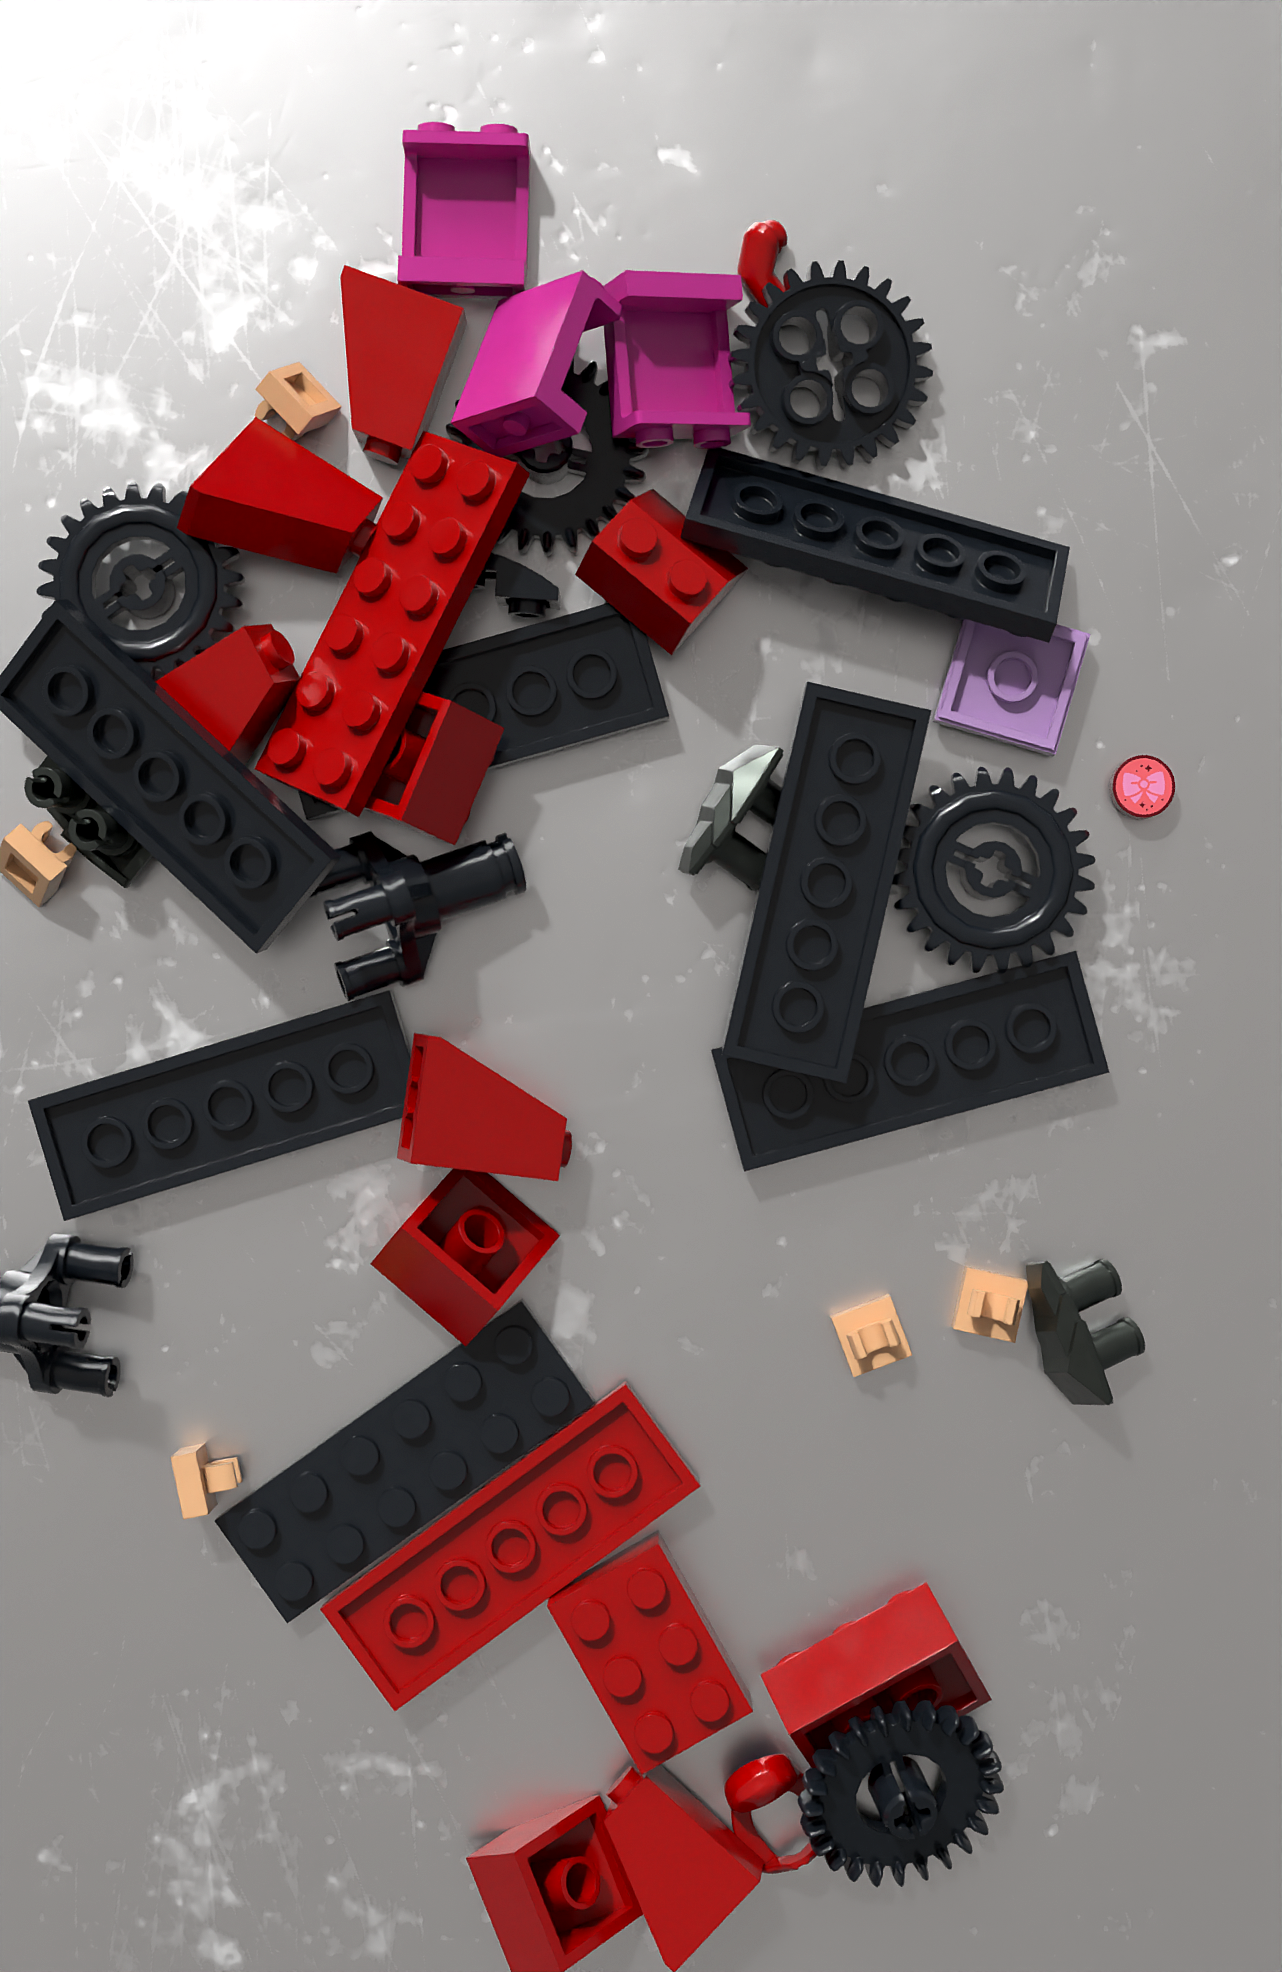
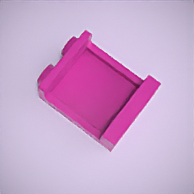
[397,122,531,299]
[451,270,623,457]
[603,270,751,449]

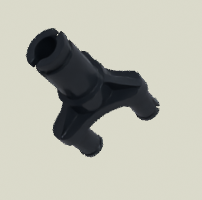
[310,831,526,1001]
[0,1233,134,1397]

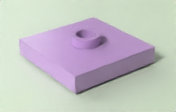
[933,619,1090,757]

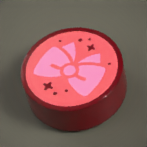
[1109,755,1175,819]

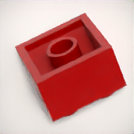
[575,489,748,655]
[364,692,505,846]
[370,1169,560,1346]
[466,1795,643,1972]

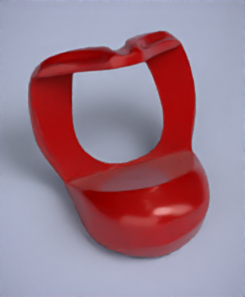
[724,1754,817,1874]

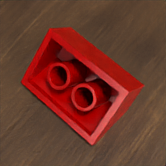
[760,1582,992,1768]

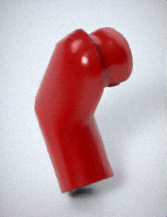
[737,220,788,308]

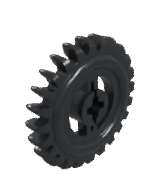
[446,357,649,556]
[36,481,245,680]
[892,767,1096,974]
[797,1700,1004,1887]

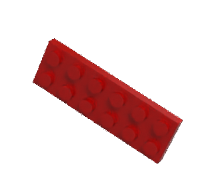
[254,431,530,818]
[320,1381,701,1711]

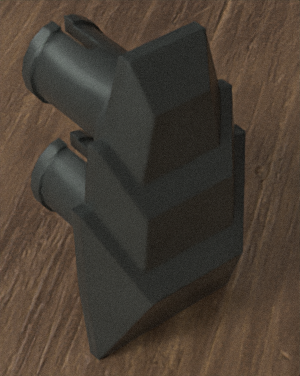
[678,745,784,891]
[24,756,153,888]
[1026,1259,1145,1405]

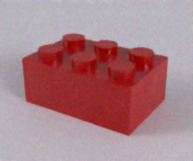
[547,1531,753,1775]

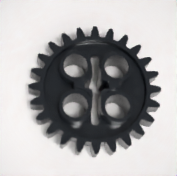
[728,260,933,470]

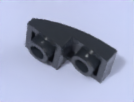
[473,552,561,618]

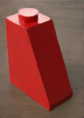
[340,265,467,465]
[177,417,383,574]
[155,624,300,765]
[397,1033,572,1181]
[604,1765,764,1972]

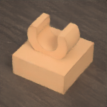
[255,362,342,441]
[0,821,77,907]
[951,1266,1028,1343]
[830,1294,912,1377]
[171,1443,243,1520]

